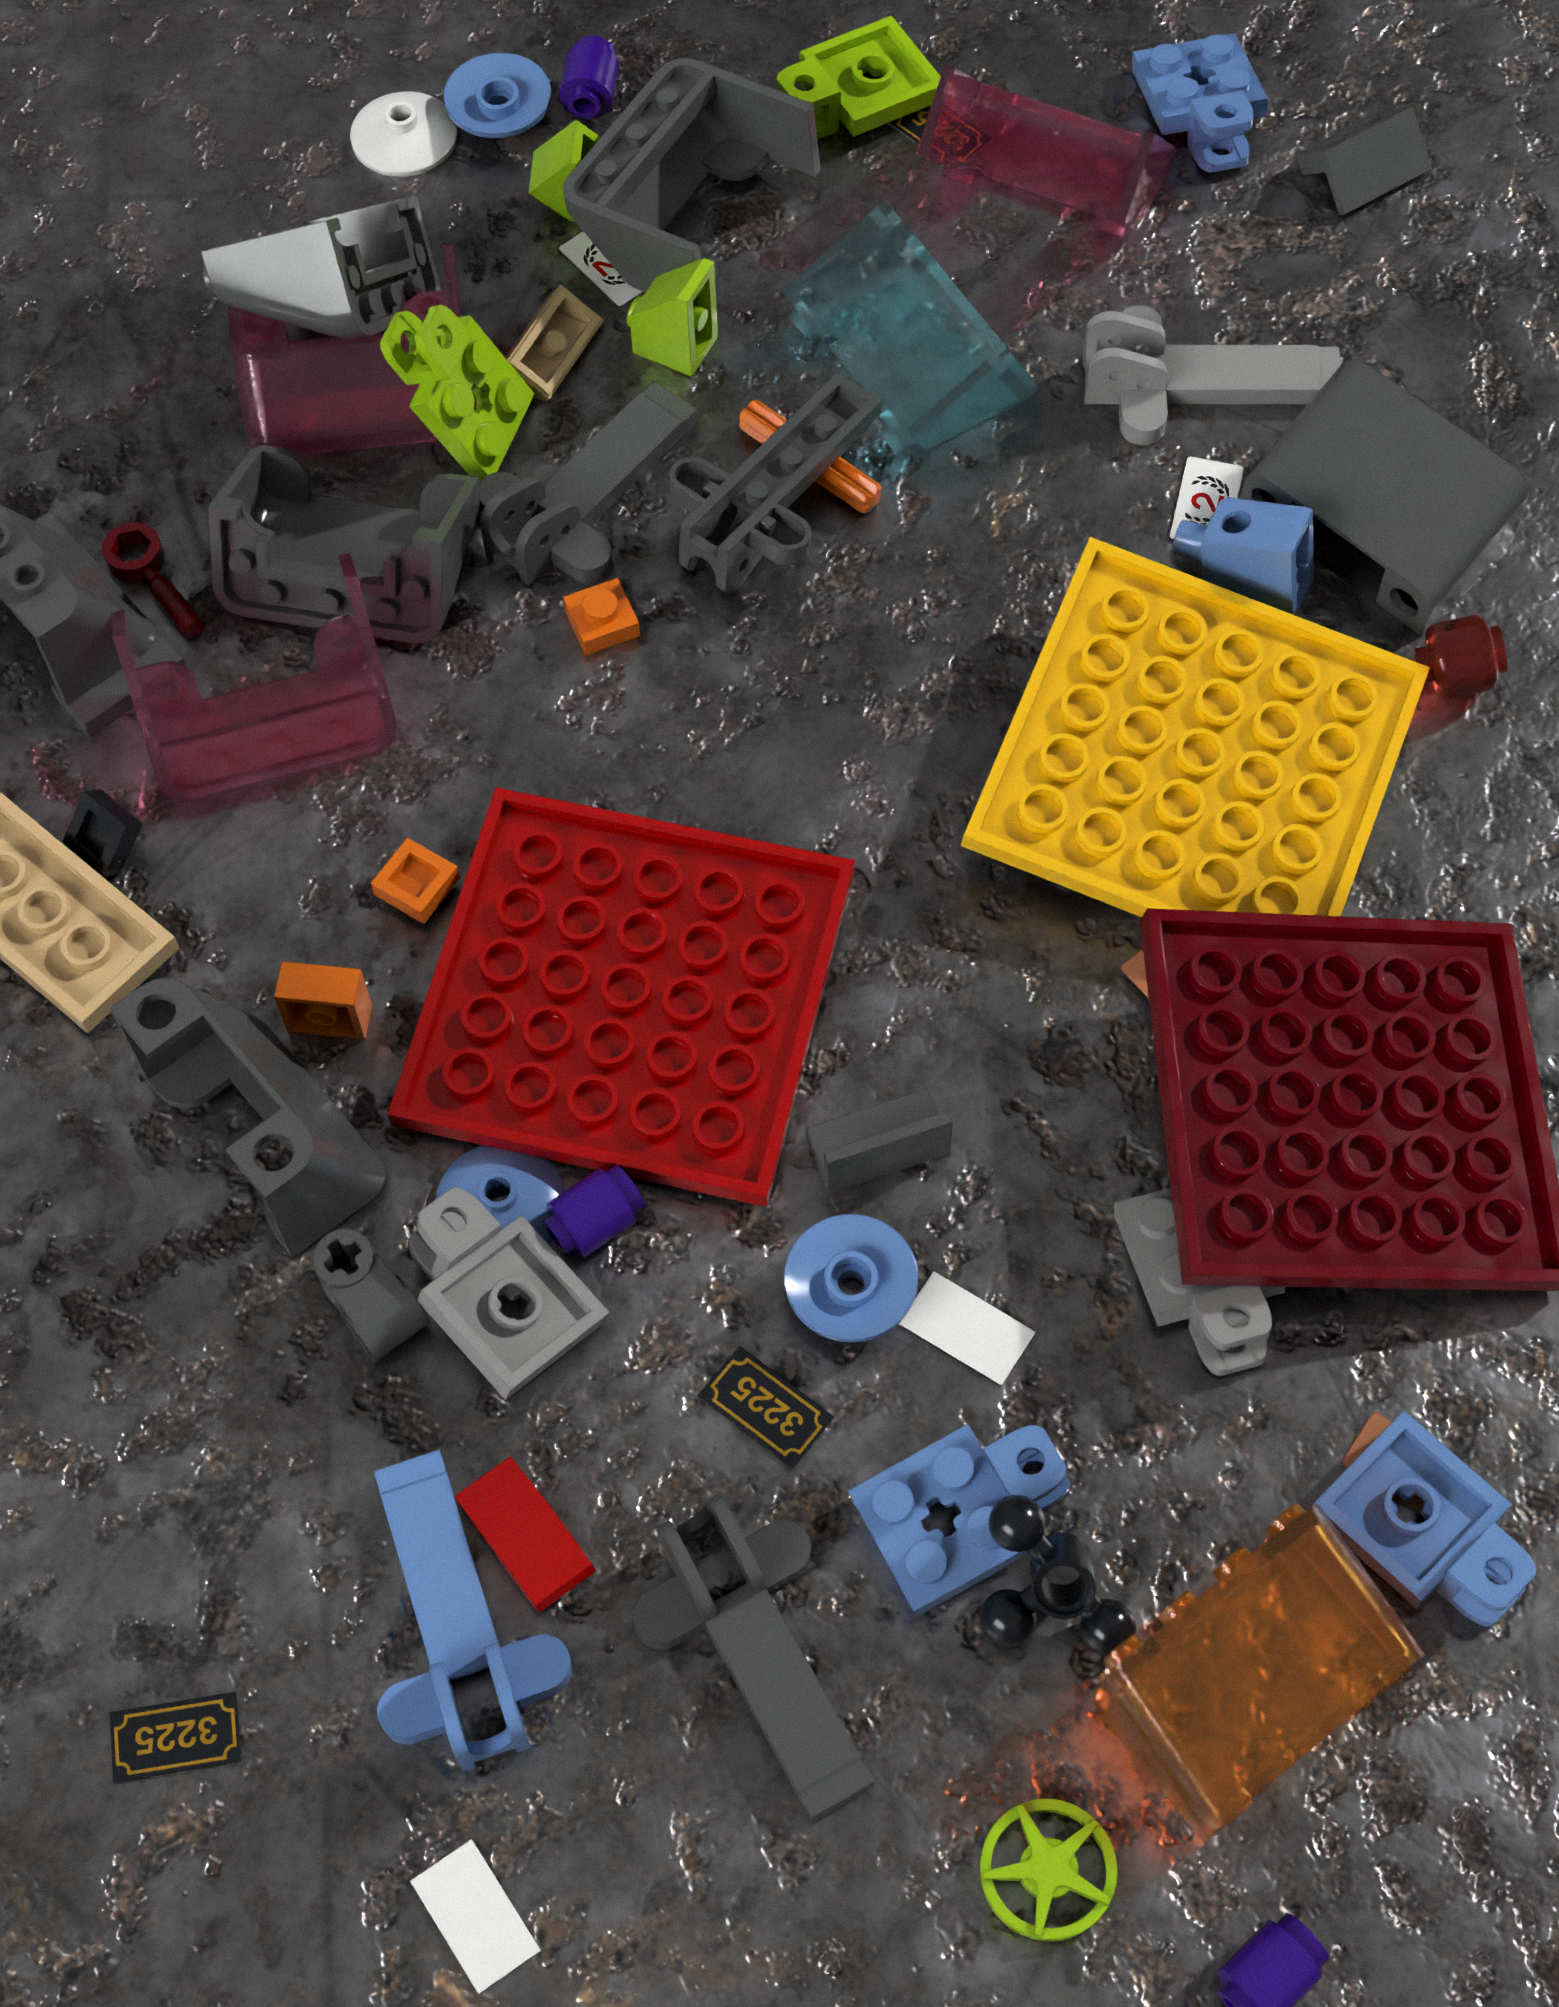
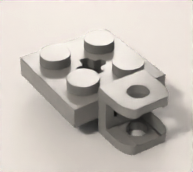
[408,1187,610,1400]
[1114,1188,1286,1376]

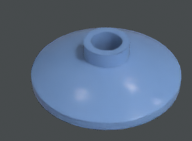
[444,53,552,138]
[436,1145,565,1244]
[784,1214,918,1342]

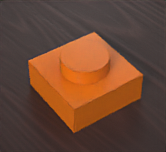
[563,578,640,656]
[371,837,460,924]

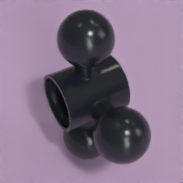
[980,1495,1136,1656]

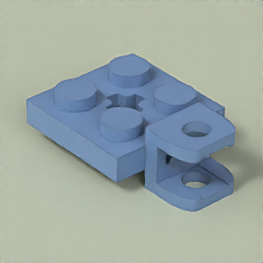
[1131,33,1268,173]
[1310,1411,1536,1627]
[848,1424,1070,1617]

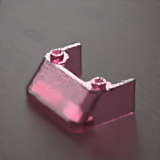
[916,65,1177,238]
[228,244,465,456]
[113,553,397,803]

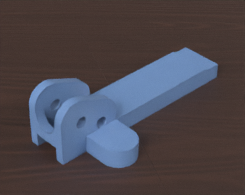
[374,1449,572,1772]

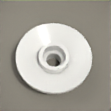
[350,91,458,177]

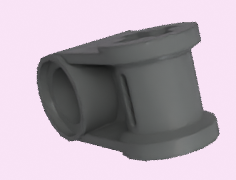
[313,1229,430,1362]

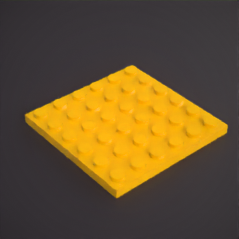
[960,537,1430,917]

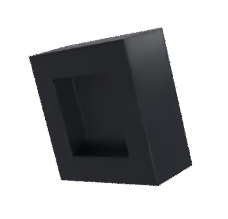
[62,789,143,877]

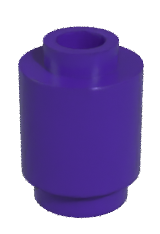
[559,36,619,119]
[543,1165,646,1258]
[1217,1913,1329,2007]

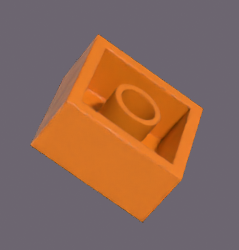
[274,961,372,1040]

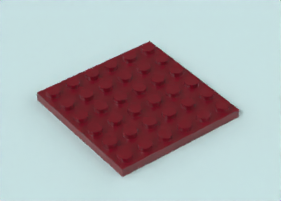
[1140,908,1559,1291]

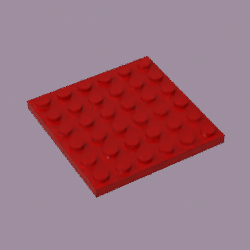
[387,787,855,1207]

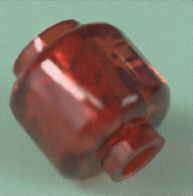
[1414,615,1508,699]

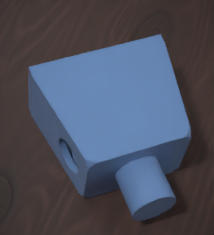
[1173,497,1314,616]

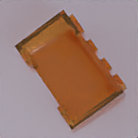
[1093,1502,1426,1844]

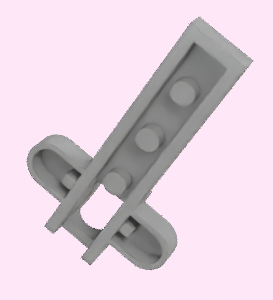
[1083,305,1341,445]

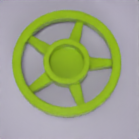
[980,1799,1117,1942]

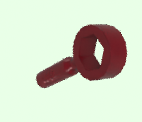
[102,522,205,638]

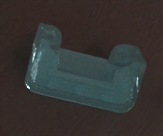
[782,199,1041,458]

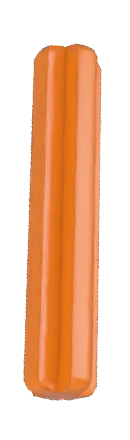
[739,400,882,514]

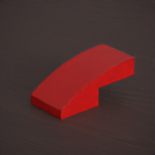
[454,1456,596,1613]

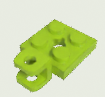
[776,15,947,140]
[380,305,535,482]

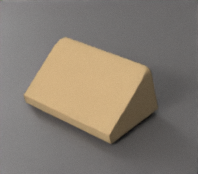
[505,284,604,403]

